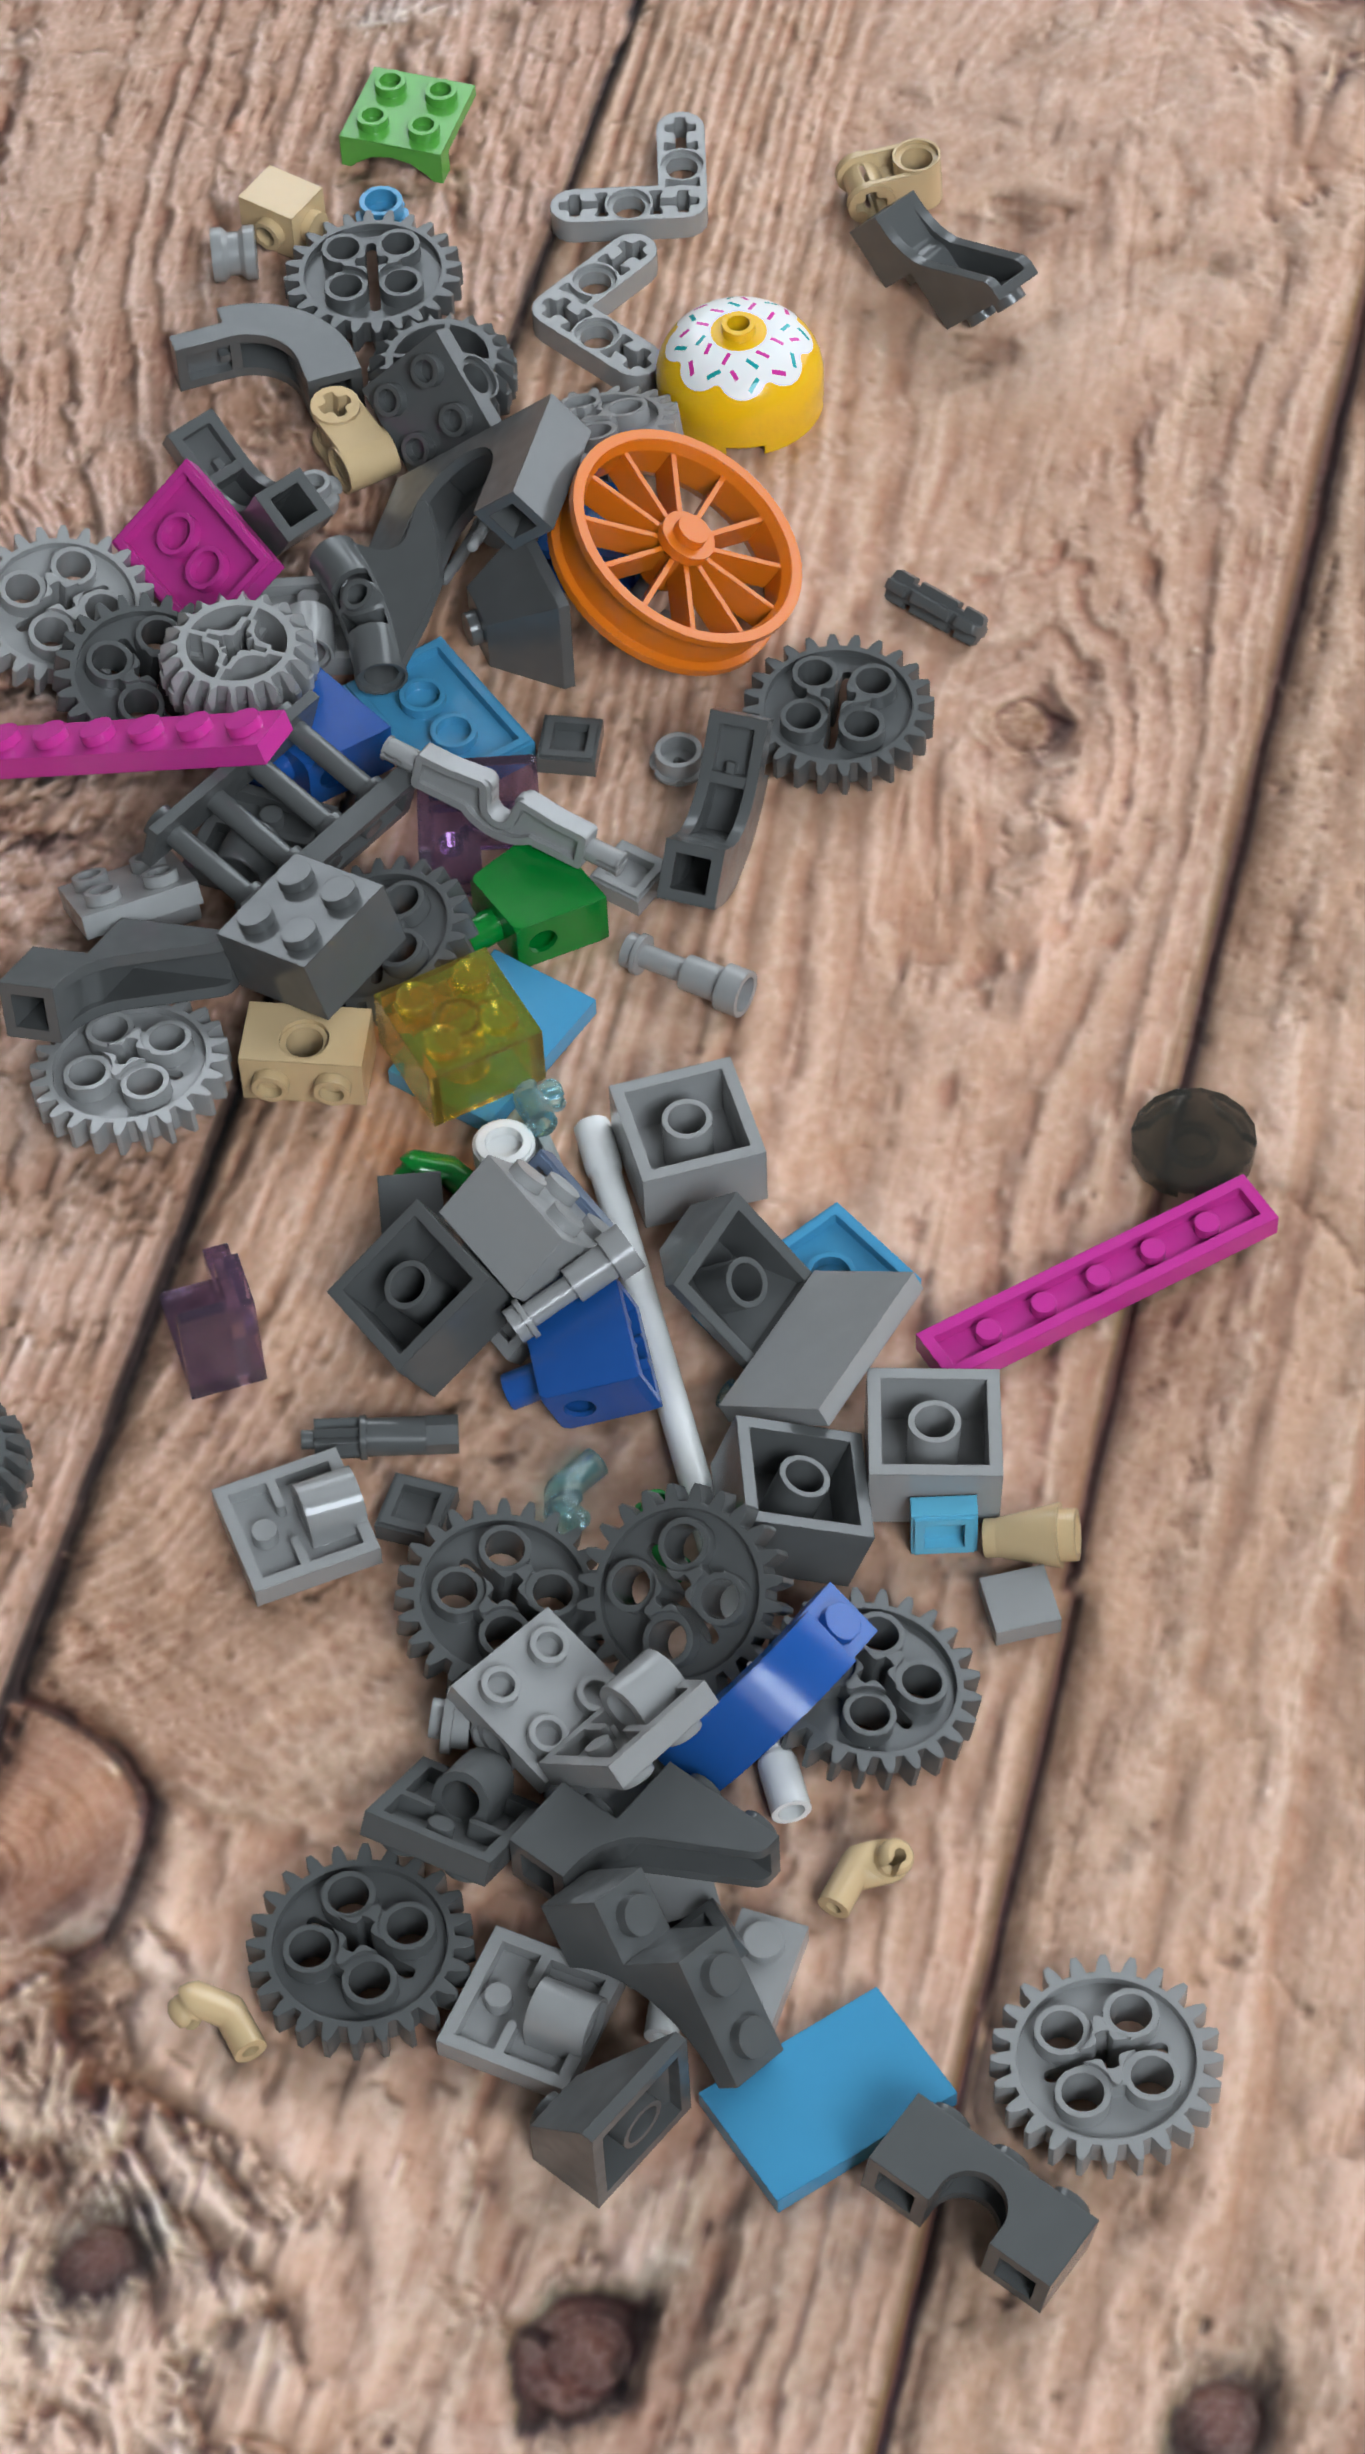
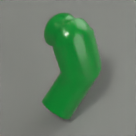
[393,1149,473,1195]

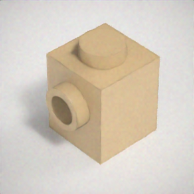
[238,165,328,259]

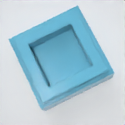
[910,1495,978,1555]

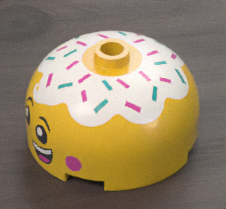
[656,296,824,455]

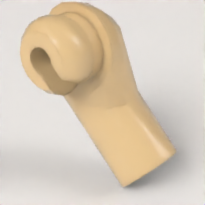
[818,1838,914,1919]
[168,1980,267,2063]

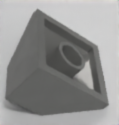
[461,539,575,689]
[659,1192,812,1369]
[529,2031,691,2209]

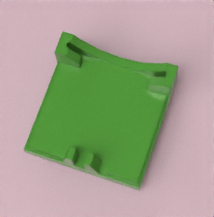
[339,66,476,183]

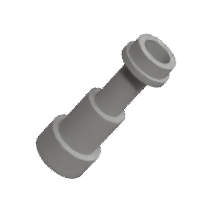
[618,932,757,1018]
[501,1224,646,1343]

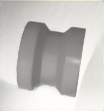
[210,224,259,283]

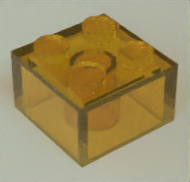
[374,947,546,1127]

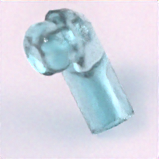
[513,1079,567,1137]
[543,1448,608,1535]

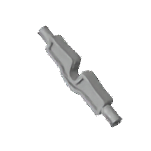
[380,735,629,877]

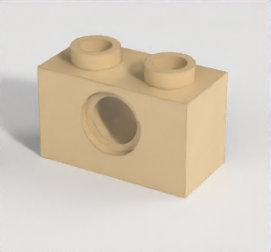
[238,1001,377,1106]

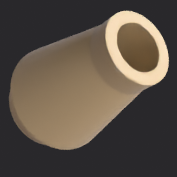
[982,1502,1082,1569]

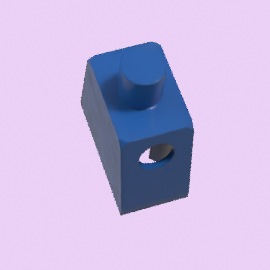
[249,667,395,802]
[500,1278,663,1429]

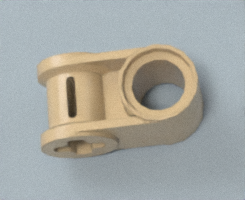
[835,138,943,223]
[310,386,401,495]

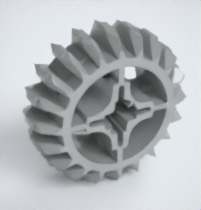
[158,590,320,715]

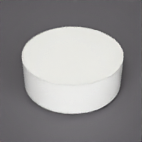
[472,1119,536,1168]

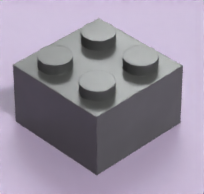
[216,853,406,1020]
[327,1199,524,1397]
[711,1415,875,1587]

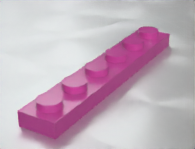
[0,708,293,779]
[916,1174,1279,1370]

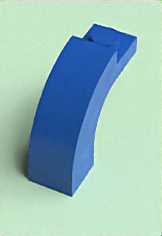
[657,1582,878,1791]

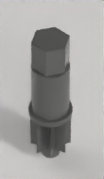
[301,1414,459,1460]

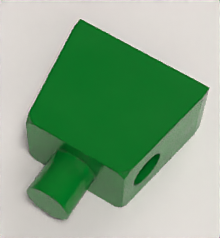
[469,845,609,966]

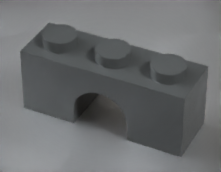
[861,2093,1099,2313]

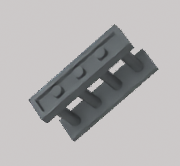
[141,690,415,912]

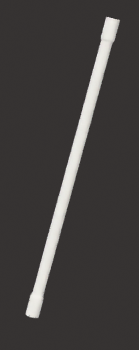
[574,1115,812,1824]

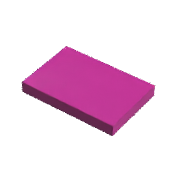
[112,458,285,614]

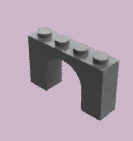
[369,394,592,570]

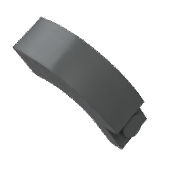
[169,303,366,422]
[162,408,333,556]
[656,707,774,910]

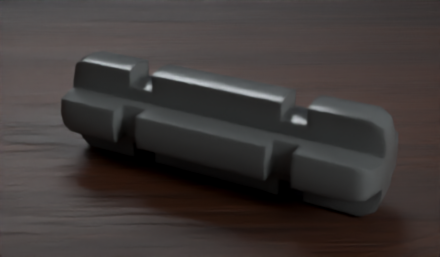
[884,570,988,646]

